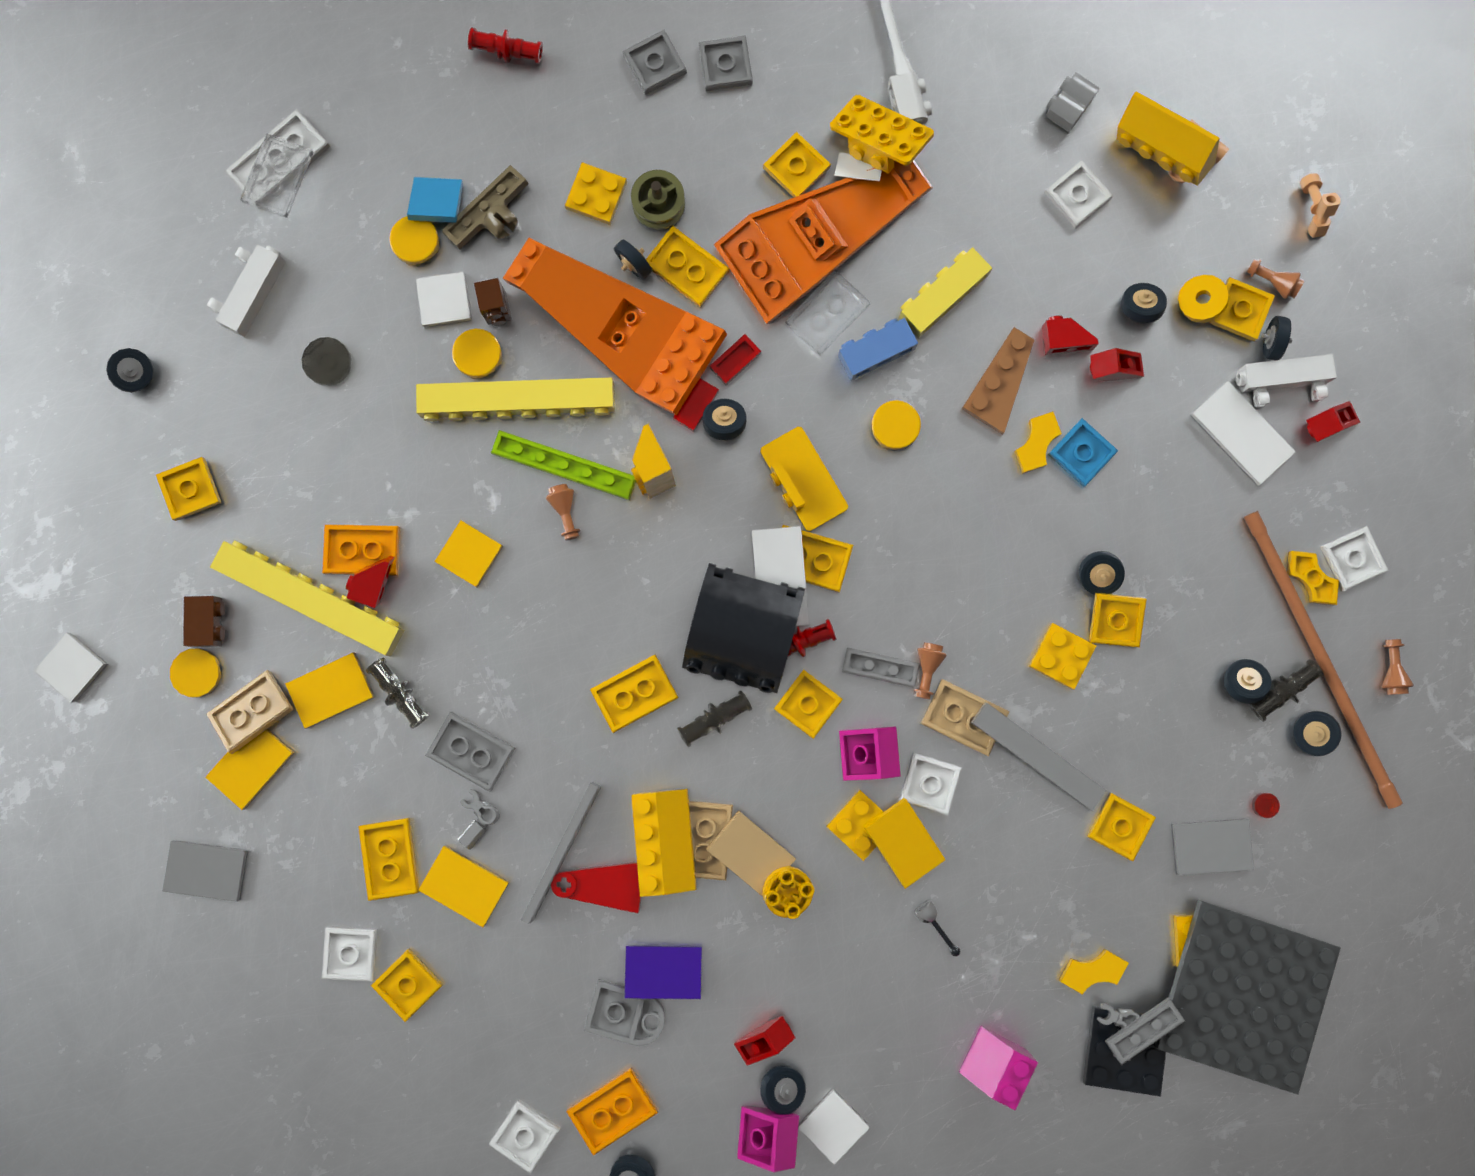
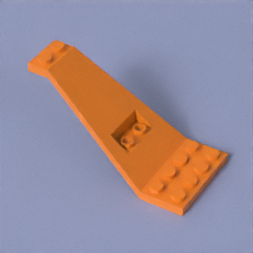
[714,160,933,324]
[503,238,727,415]

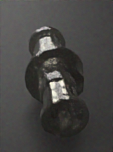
[366,657,430,729]
[1249,659,1325,722]
[677,691,752,747]

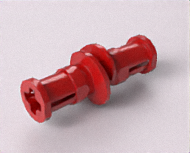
[468,28,543,64]
[788,619,837,657]

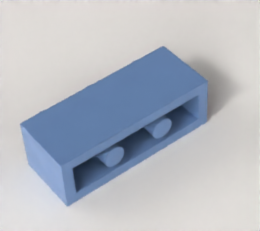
[838,318,918,381]

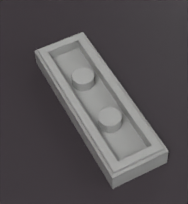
[842,648,920,688]
[1105,998,1185,1065]

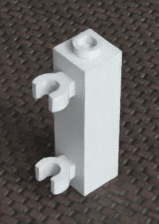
[207,244,286,338]
[1236,354,1337,408]

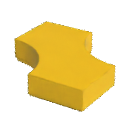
[1015,411,1062,474]
[1287,551,1339,605]
[1059,949,1129,995]

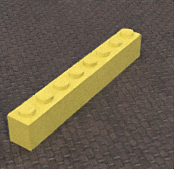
[416,377,615,422]
[210,540,405,657]

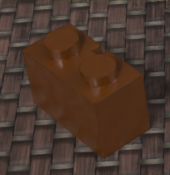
[474,278,512,326]
[183,596,225,648]

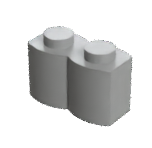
[1046,72,1100,132]

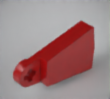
[551,862,641,913]

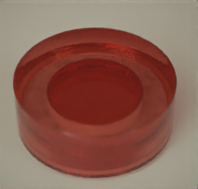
[1252,793,1280,818]

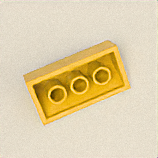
[1117,91,1220,186]
[631,424,676,499]
[631,789,697,897]

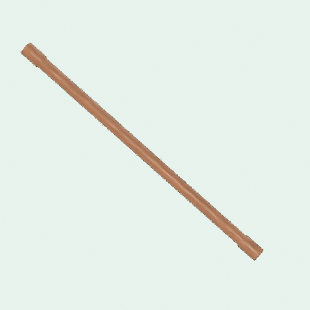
[1244,511,1403,809]

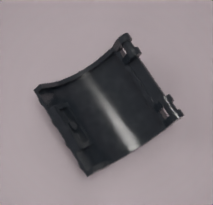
[682,563,805,693]

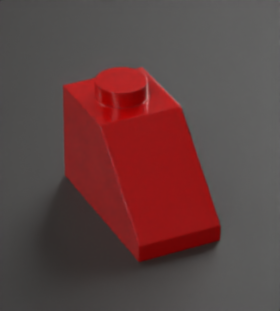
[1042,315,1099,355]
[1090,348,1144,381]
[1306,401,1360,442]
[345,555,395,608]
[734,1016,796,1065]

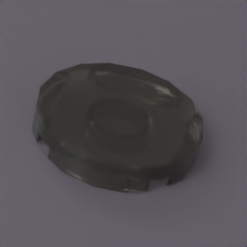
[302,337,352,386]

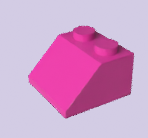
[839,727,901,781]
[737,1106,799,1172]

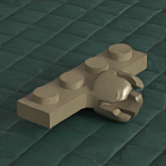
[442,165,529,249]

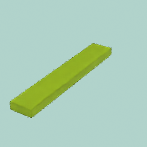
[491,430,636,500]

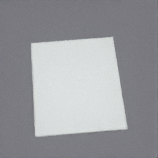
[834,152,882,181]

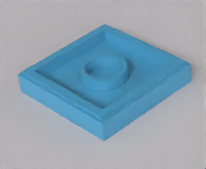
[407,177,463,223]
[1048,418,1118,487]

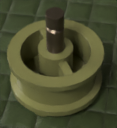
[631,170,685,230]

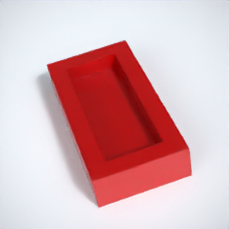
[709,334,761,385]
[673,378,719,432]

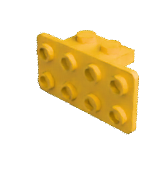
[830,95,934,174]
[760,427,848,531]

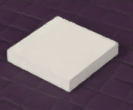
[1044,161,1113,228]
[416,272,471,328]
[1320,526,1389,591]
[34,633,107,702]
[899,753,962,816]
[322,927,378,982]
[798,1089,870,1165]
[489,1100,560,1174]

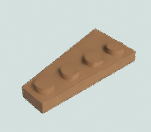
[962,327,1034,435]

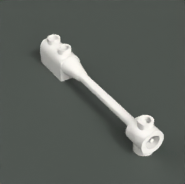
[880,0,932,125]

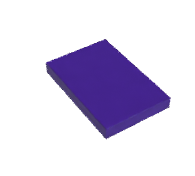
[624,946,702,999]

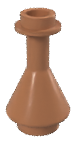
[1247,259,1304,299]
[546,484,580,540]
[1381,639,1414,695]
[914,642,947,699]

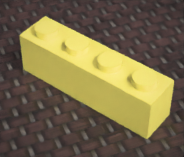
[899,247,992,339]

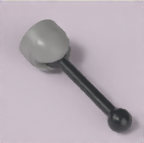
[915,901,960,956]

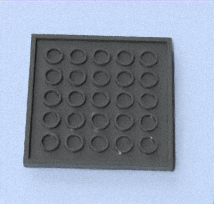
[1154,900,1341,1095]

